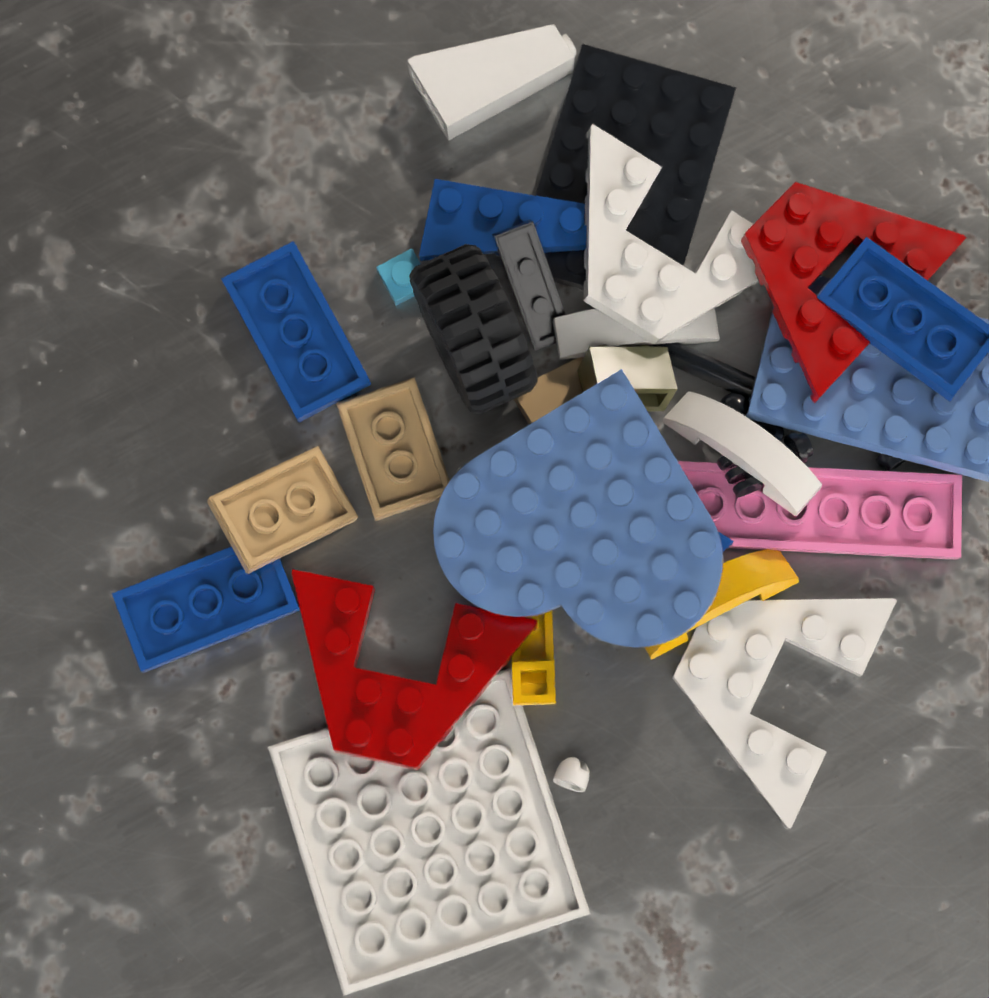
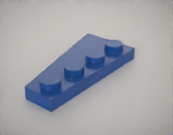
[419,179,587,261]

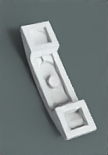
[553,308,720,360]
[663,391,822,516]

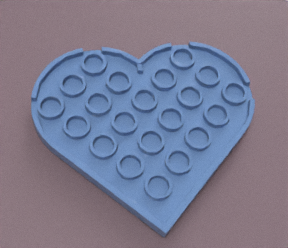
[433,369,723,648]

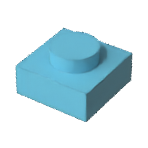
[376,248,421,306]

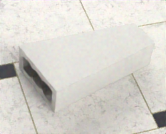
[407,24,577,141]

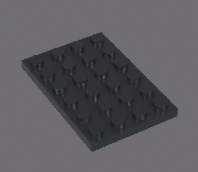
[535,44,736,291]

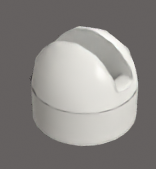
[553,757,590,792]

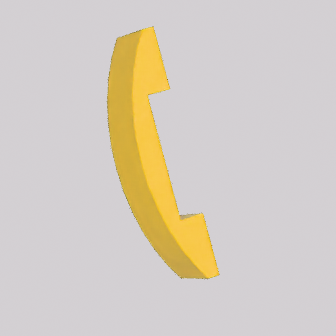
[644,549,799,660]
[512,611,556,705]

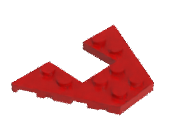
[741,182,967,403]
[292,569,538,770]

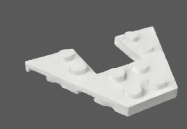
[583,124,759,345]
[672,598,897,829]

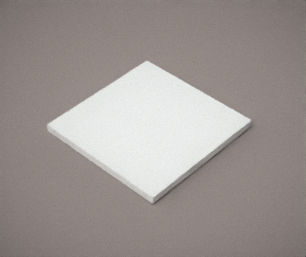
[268,668,590,996]

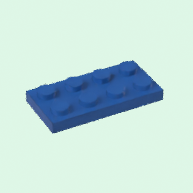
[817,237,989,402]
[221,241,371,423]
[112,546,300,673]

